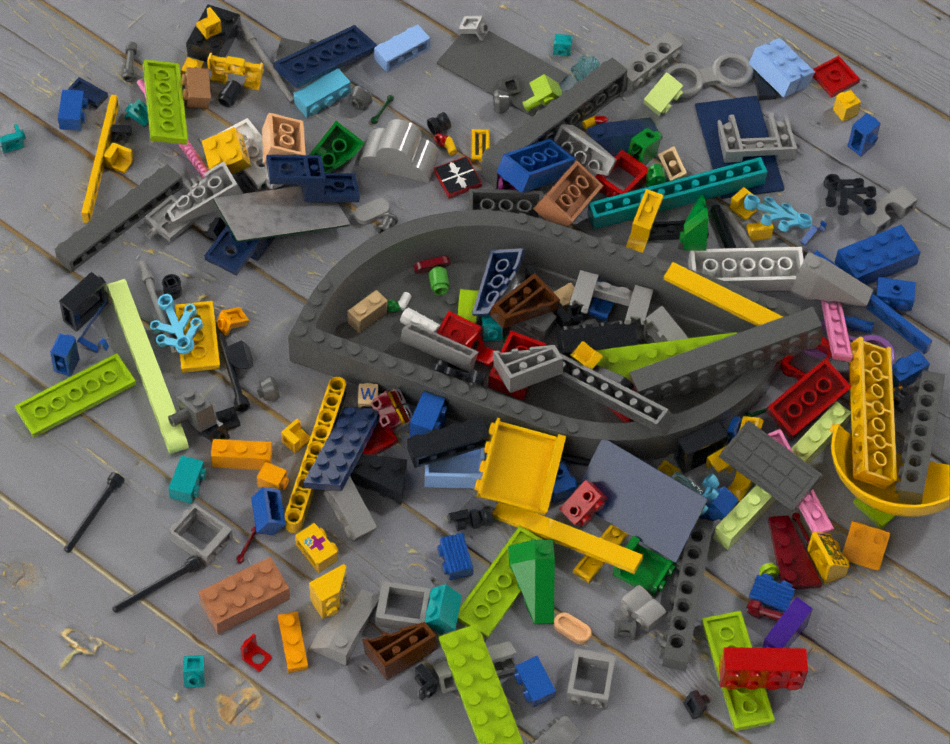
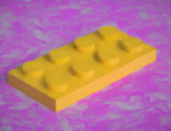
[175,301,220,373]

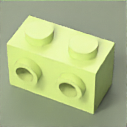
[643,72,683,117]

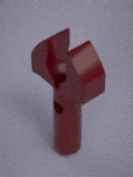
[746,600,783,620]

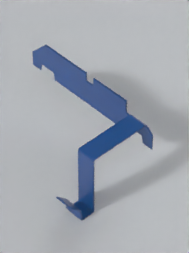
[799,221,827,253]
[77,299,109,353]

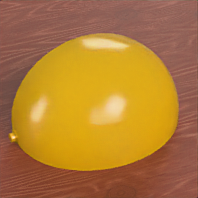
[830,423,950,517]

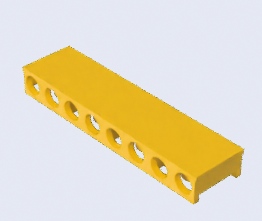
[849,337,897,489]

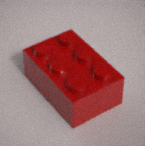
[488,331,546,401]

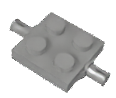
[144,195,197,242]

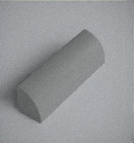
[400,322,478,373]
[432,641,519,694]

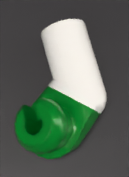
[387,292,412,313]

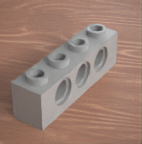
[623,32,683,92]

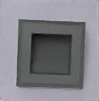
[497,75,522,96]

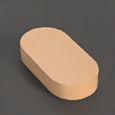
[554,613,591,645]

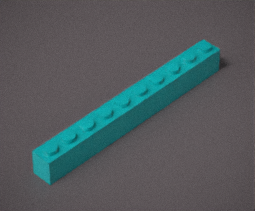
[587,157,767,230]

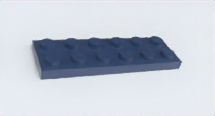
[273,25,377,89]
[304,407,380,491]

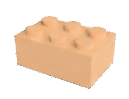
[262,113,306,170]

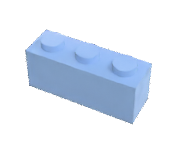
[374,25,430,73]

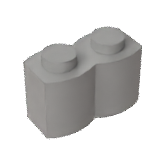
[620,585,666,632]

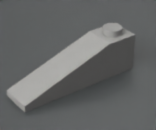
[790,252,873,307]

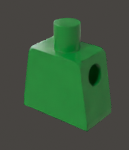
[628,128,663,166]

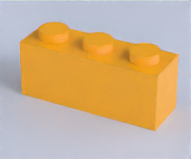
[211,439,273,470]

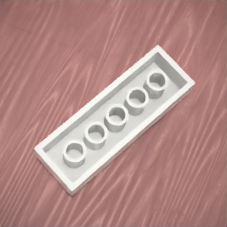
[688,247,804,291]

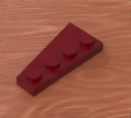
[768,515,822,590]

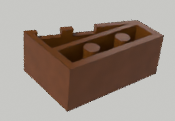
[490,273,560,328]
[362,622,438,680]

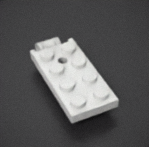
[218,118,286,190]

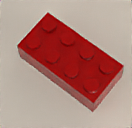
[766,358,851,440]
[719,647,808,690]

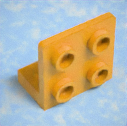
[842,520,890,571]

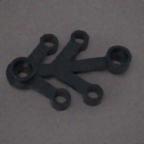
[823,174,877,216]
[432,359,486,386]

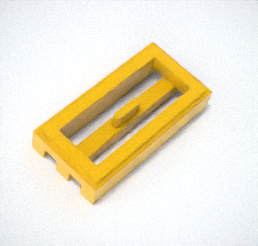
[471,129,490,162]

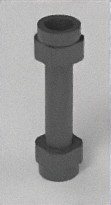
[123,42,137,82]

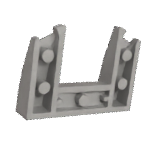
[717,113,797,163]
[570,270,653,325]

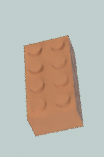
[533,161,603,227]
[198,557,290,634]

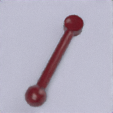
[792,512,810,547]
[236,527,257,563]

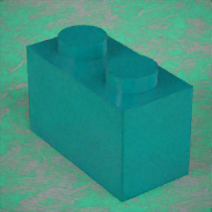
[168,455,207,504]
[424,584,462,635]

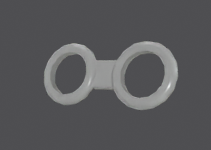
[662,53,754,98]

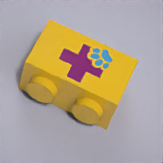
[295,523,339,573]

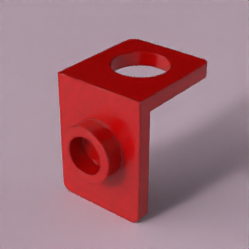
[465,333,496,366]
[240,634,272,672]

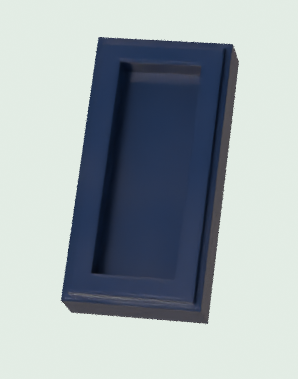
[68,77,108,109]

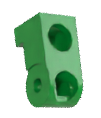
[646,164,666,187]

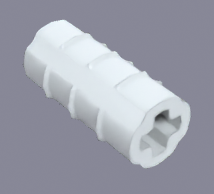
[400,307,440,333]

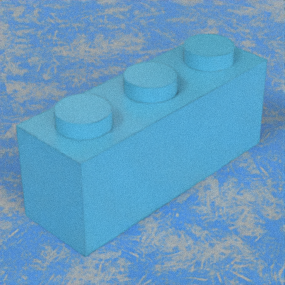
[294,68,351,118]

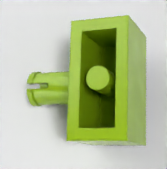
[523,74,563,112]

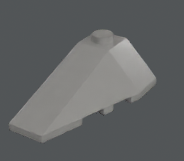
[553,124,617,176]
[166,162,243,224]
[309,589,379,666]

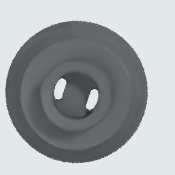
[349,86,373,109]
[493,89,512,114]
[257,376,280,402]

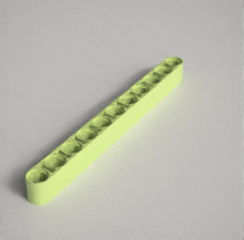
[106,279,189,454]

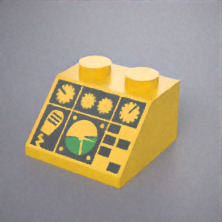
[807,532,849,584]
[309,564,347,619]

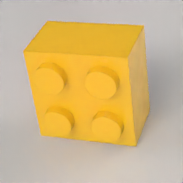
[202,127,251,174]

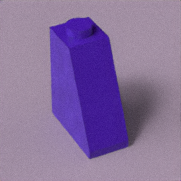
[762,597,813,648]

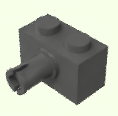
[168,389,217,432]

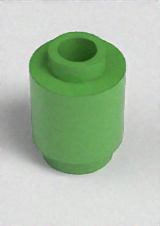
[428,266,450,296]

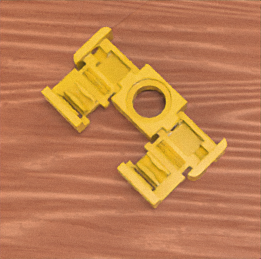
[207,53,264,91]

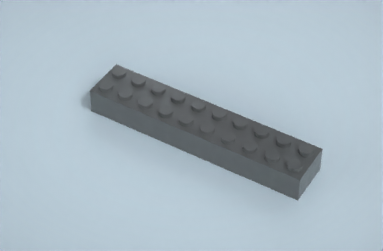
[481,57,628,189]
[630,307,822,403]

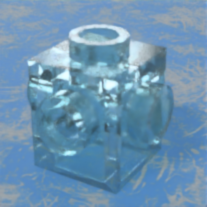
[570,55,600,81]

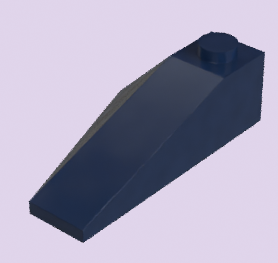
[586,117,658,157]
[472,248,525,316]

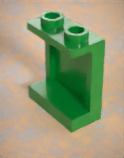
[612,536,676,597]

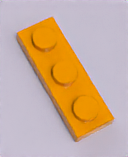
[277,611,308,673]

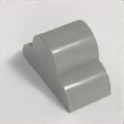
[359,119,439,183]

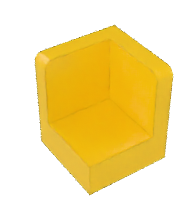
[196,7,222,39]
[104,142,134,174]
[730,187,758,220]
[746,213,774,241]
[570,341,603,369]
[281,418,310,453]
[705,446,736,473]

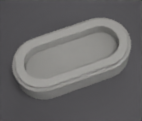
[355,198,390,224]

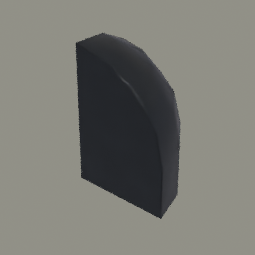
[225,340,253,369]

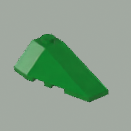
[300,121,365,185]
[680,195,709,251]
[508,540,555,624]

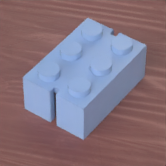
[749,38,815,98]
[424,448,484,489]

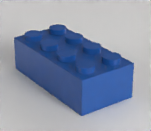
[497,139,575,193]
[835,224,921,285]

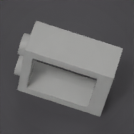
[169,504,233,567]
[376,581,430,630]
[566,648,616,709]

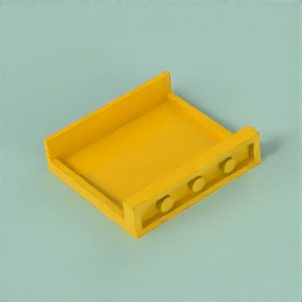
[474,418,566,515]

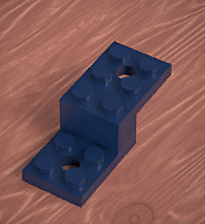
[266,155,360,203]
[204,225,275,276]

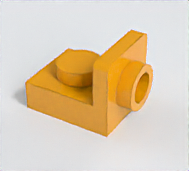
[216,307,249,336]

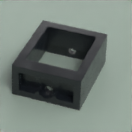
[59,272,109,332]
[674,421,728,474]

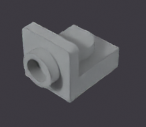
[459,16,489,40]

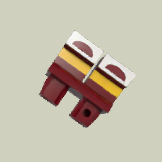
[371,387,413,431]

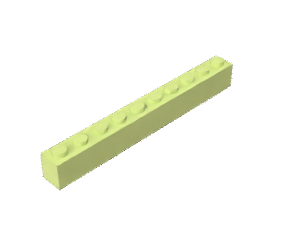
[713,401,851,550]

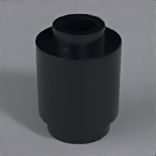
[218,80,242,108]

